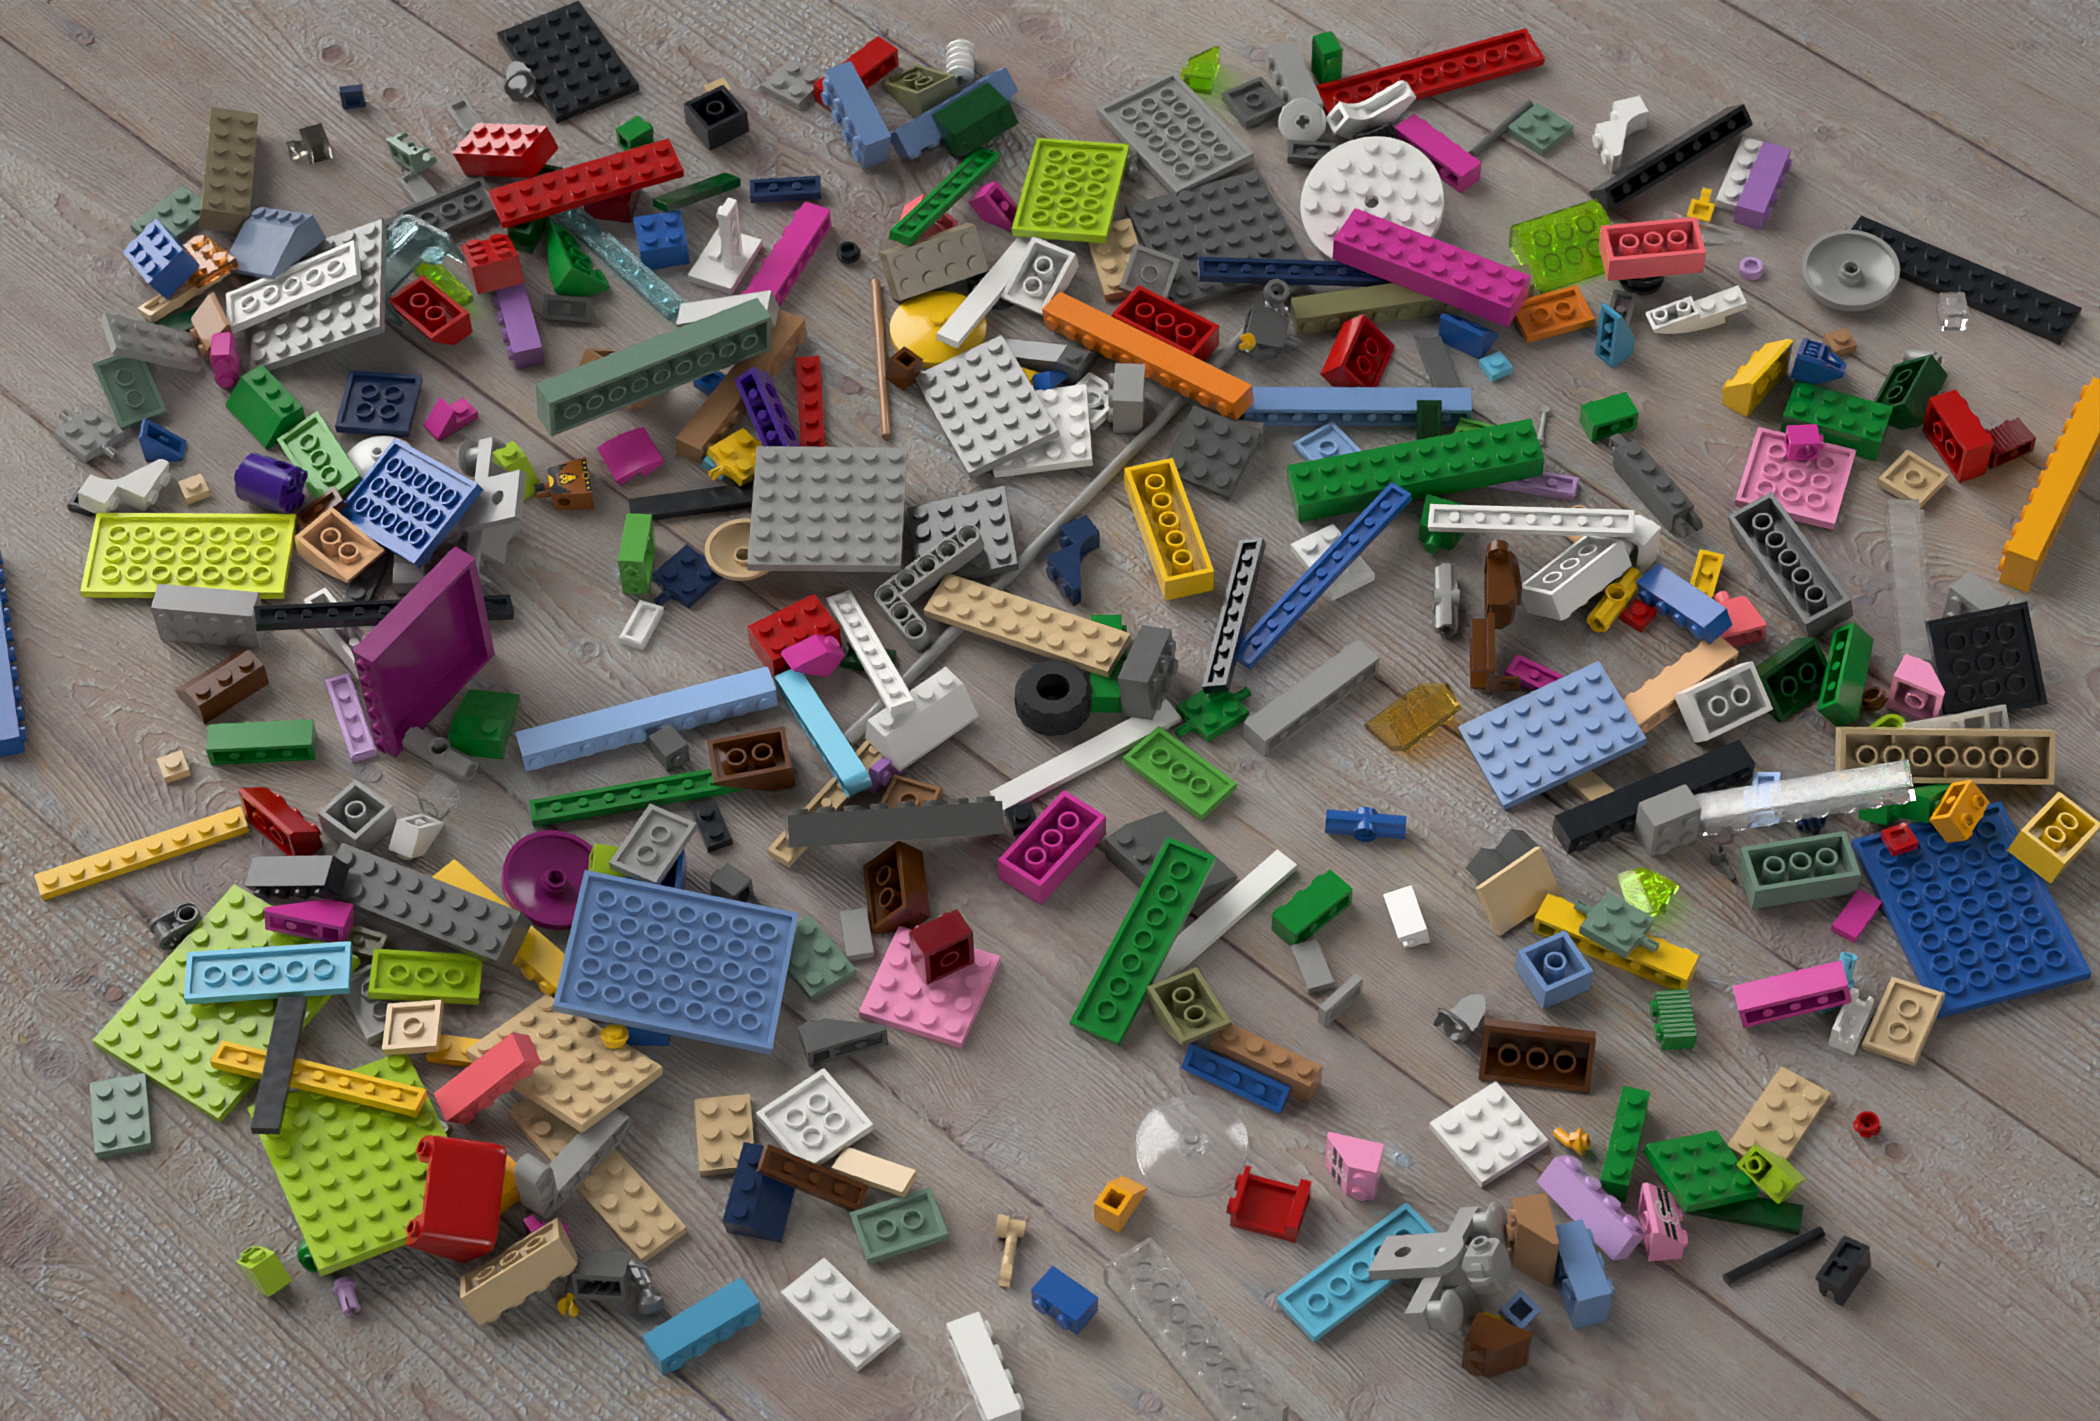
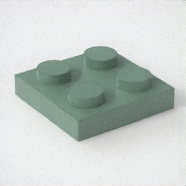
[1507,103,1573,156]

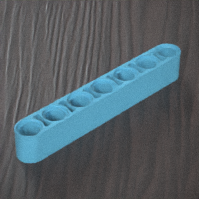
[774,669,873,798]

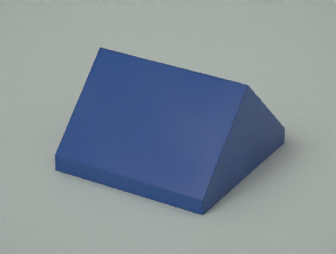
[1438,313,1499,360]

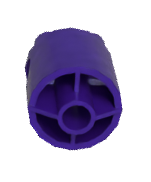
[234,453,308,514]

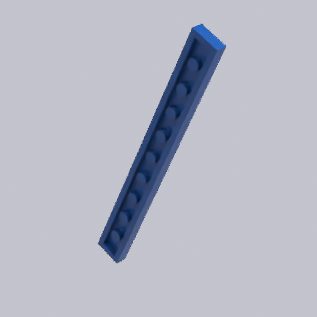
[1237,482,1412,670]

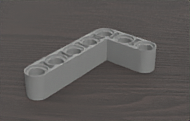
[875,524,984,650]
[514,1108,633,1219]

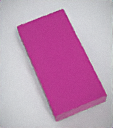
[1831,889,1881,943]

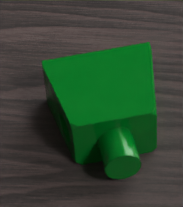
[1418,494,1465,554]

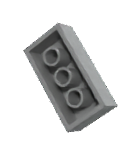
[151,584,265,648]

